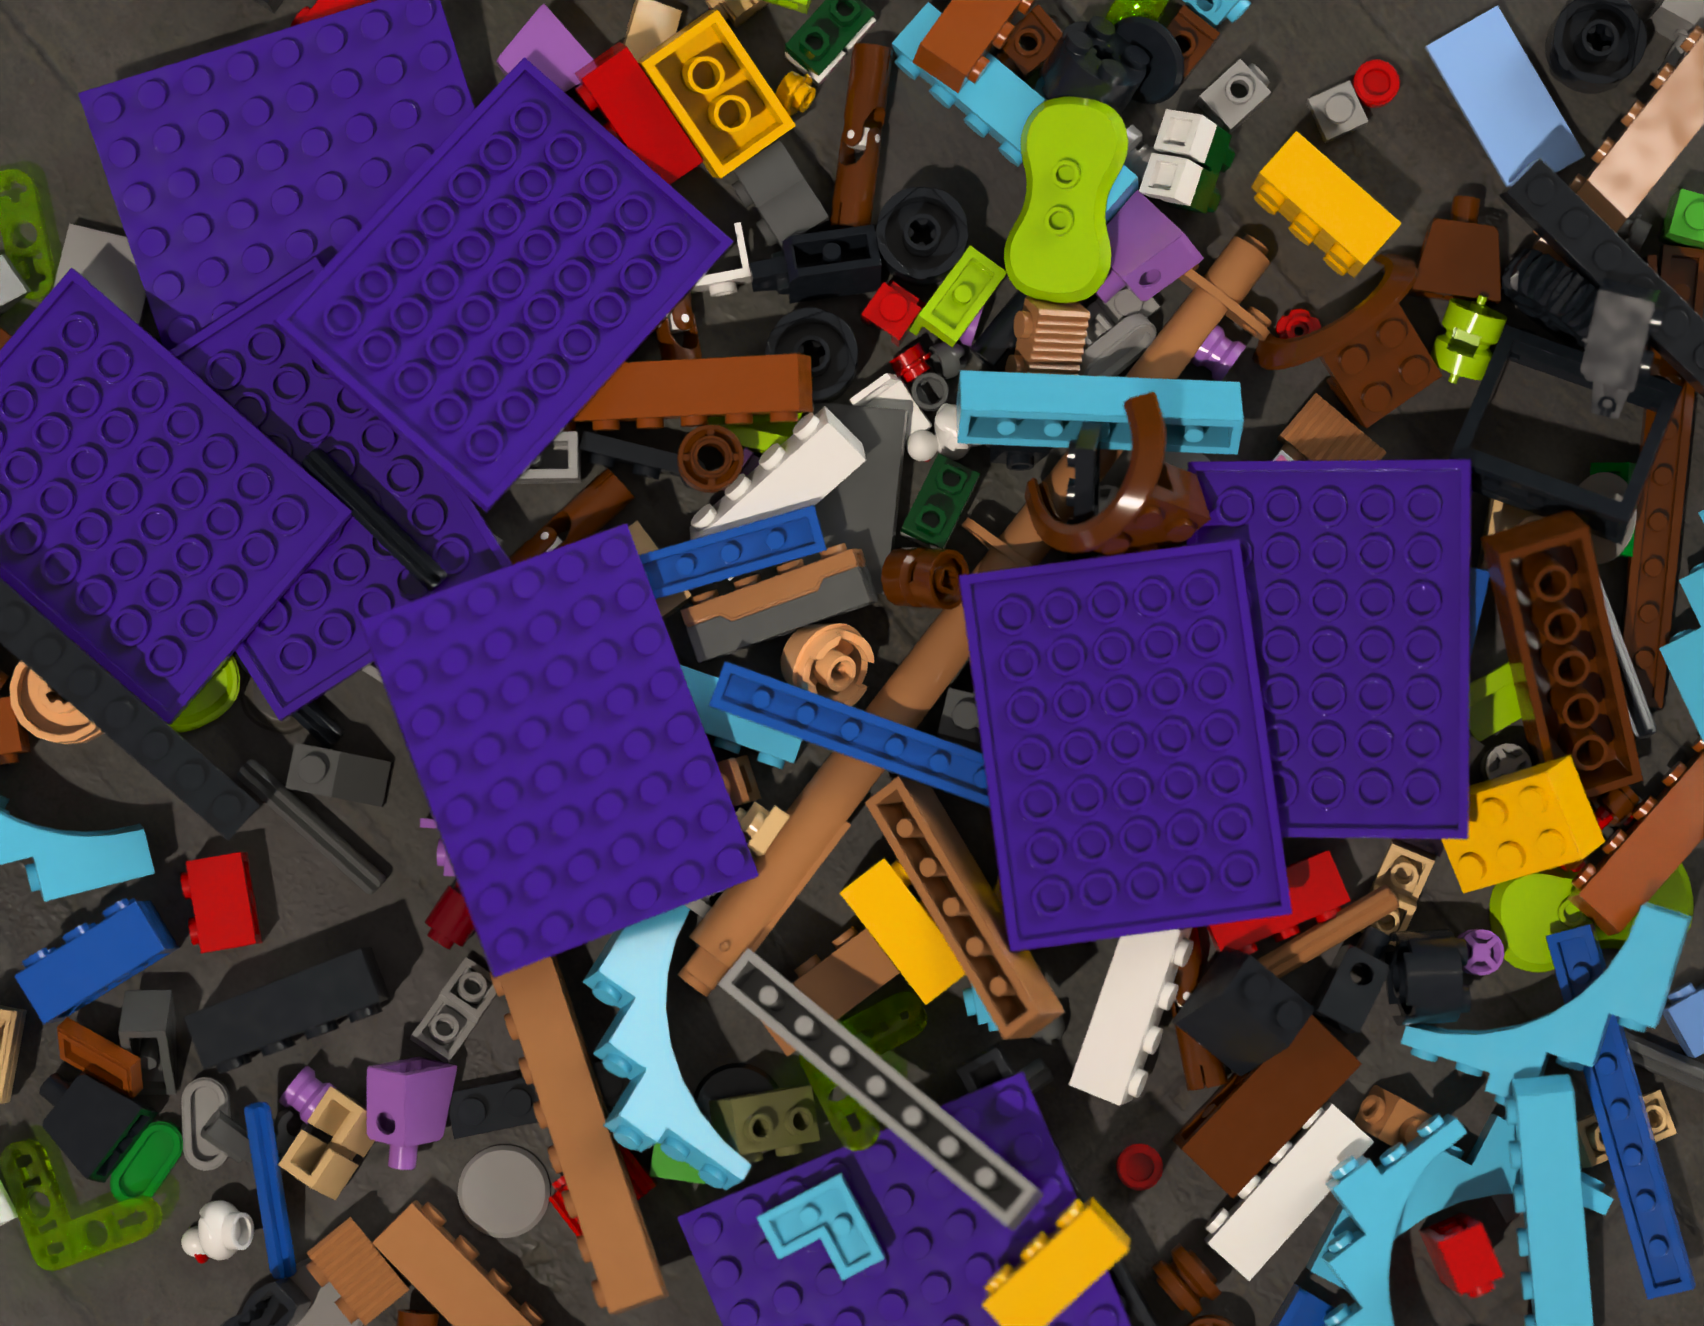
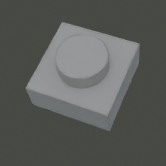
[1306,80,1369,143]

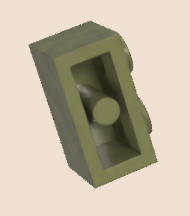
[708,1085,820,1163]

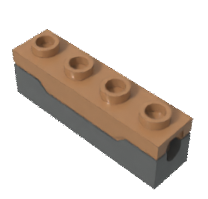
[680,543,879,663]

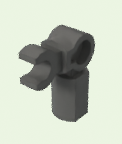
[200,1108,312,1177]

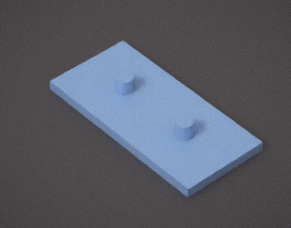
[1425,5,1585,187]

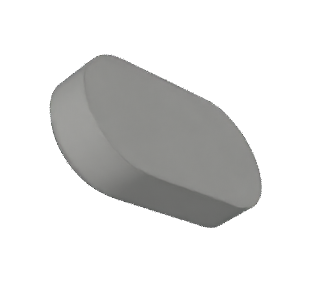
[1078,313,1157,377]
[181,1077,231,1171]

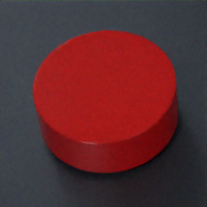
[1352,60,1400,108]
[1116,1143,1163,1191]

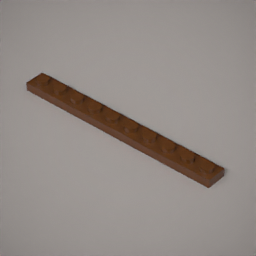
[1621,245,1704,709]

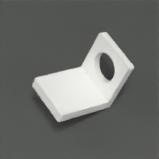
[691,222,751,297]
[849,373,932,446]

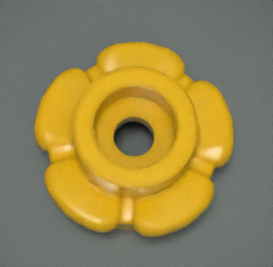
[775,71,816,116]

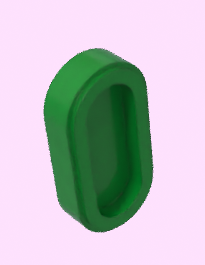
[110,1121,184,1207]

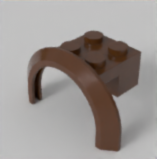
[1252,254,1442,428]
[1024,392,1211,556]

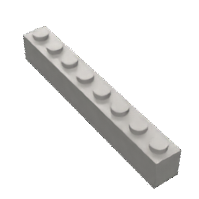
[718,948,1044,1231]

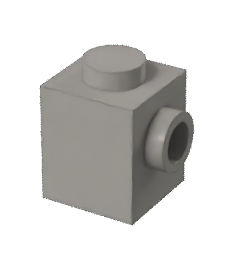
[1196,59,1271,134]

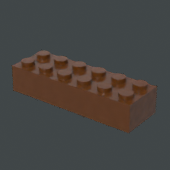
[1481,510,1643,798]

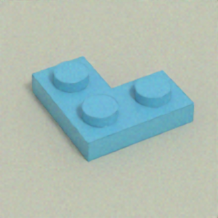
[757,1172,886,1280]

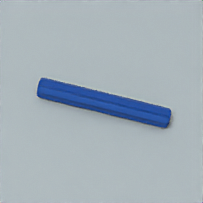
[244,1102,297,1279]

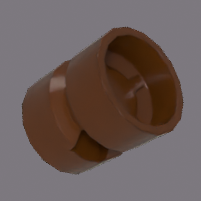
[881,547,969,610]

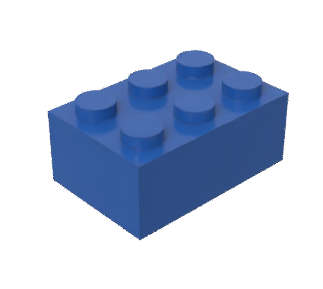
[15,898,180,1024]

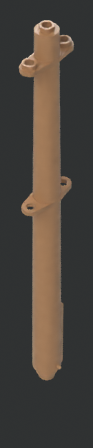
[677,235,1272,997]

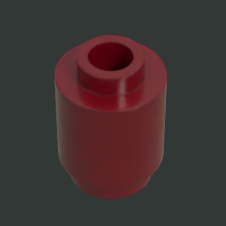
[424,881,475,950]

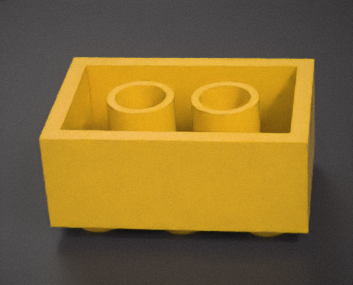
[637,10,796,179]
[1251,131,1402,278]
[1441,755,1605,894]
[839,859,965,1005]
[982,1197,1131,1326]

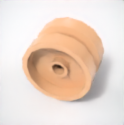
[9,643,117,745]

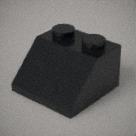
[1172,946,1315,1076]

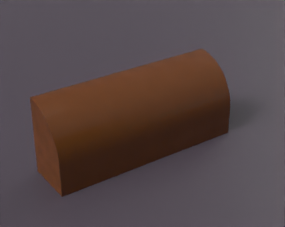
[1171,1015,1362,1199]

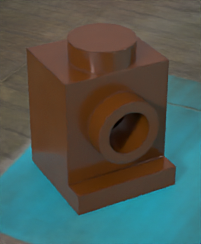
[994,4,1063,82]
[1166,5,1220,84]

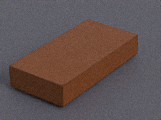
[57,1017,143,1099]

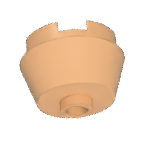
[781,623,874,707]

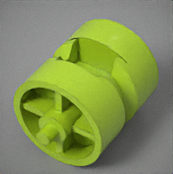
[1430,294,1507,384]

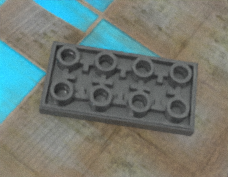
[799,403,909,595]

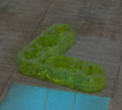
[0,169,56,302]
[799,992,928,1151]
[0,1139,162,1271]

